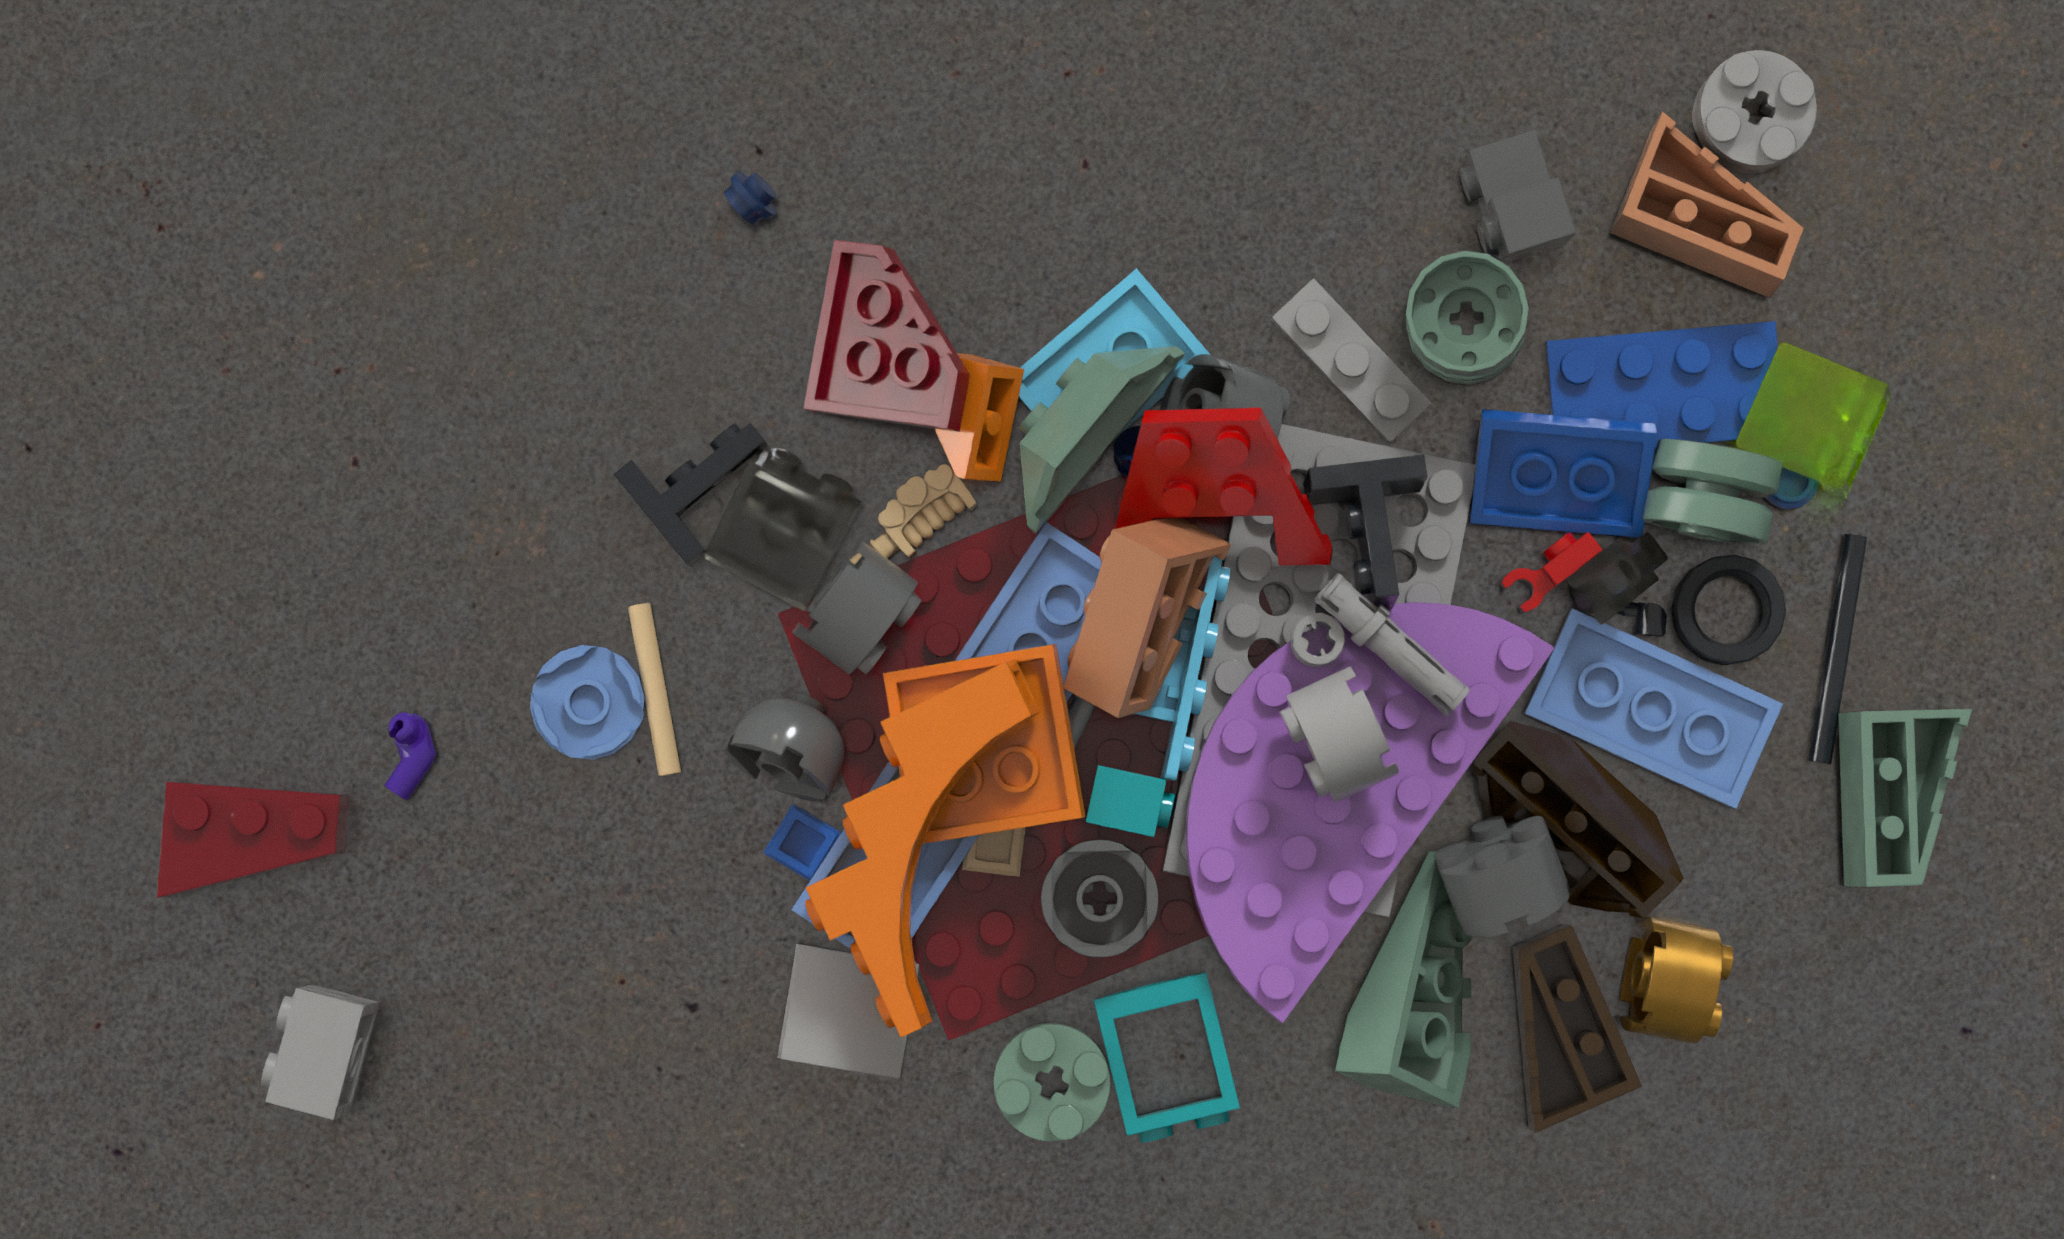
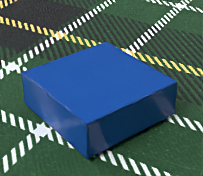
[763,804,842,881]

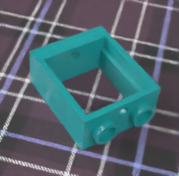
[1093,971,1240,1143]

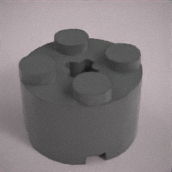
[1160,354,1290,439]
[792,540,921,675]
[1434,816,1570,937]
[1041,840,1158,957]

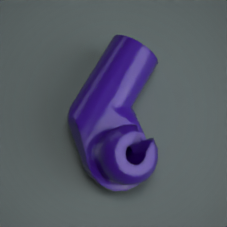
[384,712,436,801]

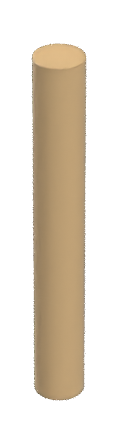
[628,603,681,776]

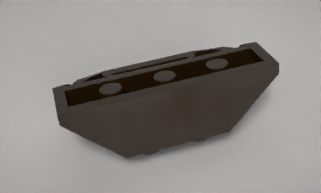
[1472,721,1684,918]

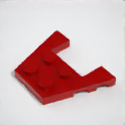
[1114,408,1333,566]

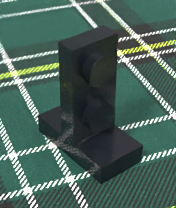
[614,423,768,567]
[1303,454,1428,610]

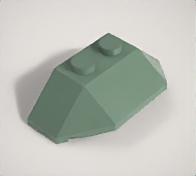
[1018,346,1185,535]

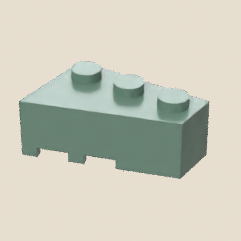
[1838,709,1972,887]

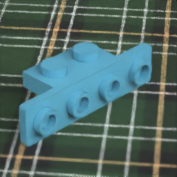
[1134,556,1230,781]

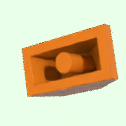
[935,353,1024,482]

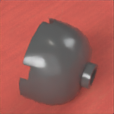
[725,694,844,802]

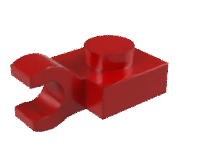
[1500,531,1603,613]

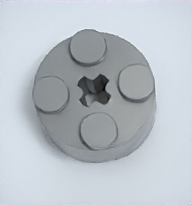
[1692,50,1817,174]
[1279,666,1400,803]

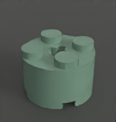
[994,1022,1110,1141]

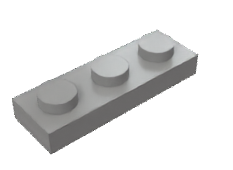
[1271,278,1432,444]

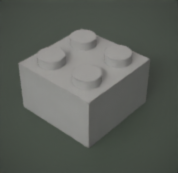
[261,984,379,1120]

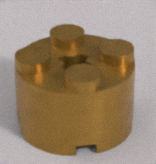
[1620,916,1733,1044]

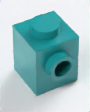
[1086,765,1175,837]

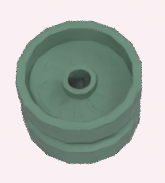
[1643,439,1783,544]

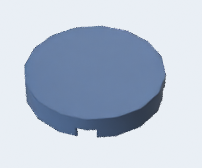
[530,645,645,760]

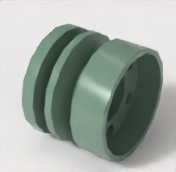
[1406,251,1529,385]

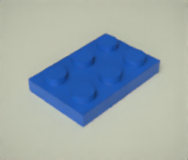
[1469,409,1657,538]

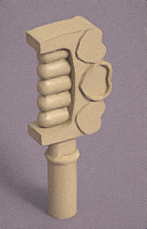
[831,464,978,575]

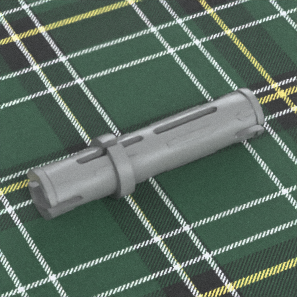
[1314,573,1470,717]

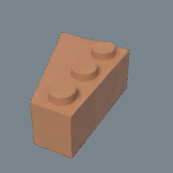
[1610,111,1804,298]
[1063,518,1231,718]

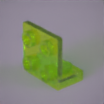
[1736,342,1892,501]

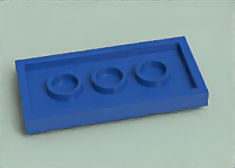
[1544,321,1786,448]

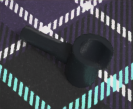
[1588,590,1667,637]

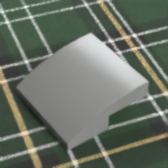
[777,944,919,1078]

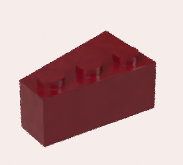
[156,782,350,898]

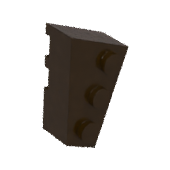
[1512,924,1642,1133]

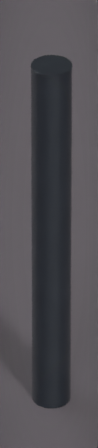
[1808,534,1867,765]

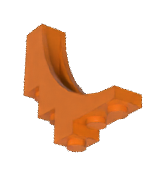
[805,659,1041,1037]

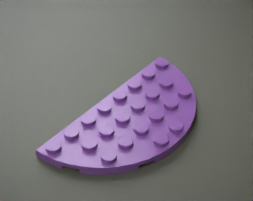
[1185,602,1555,1023]

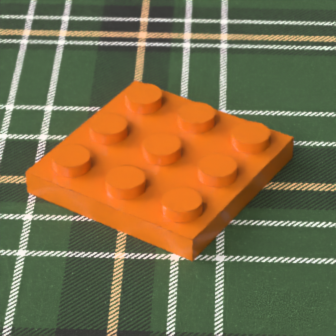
[883,644,1086,844]

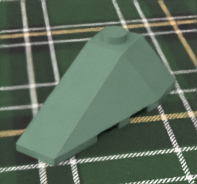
[1335,852,1472,1108]

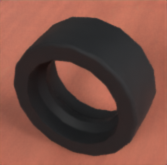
[1671,554,1786,665]

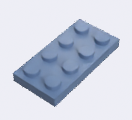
[1523,608,1783,809]

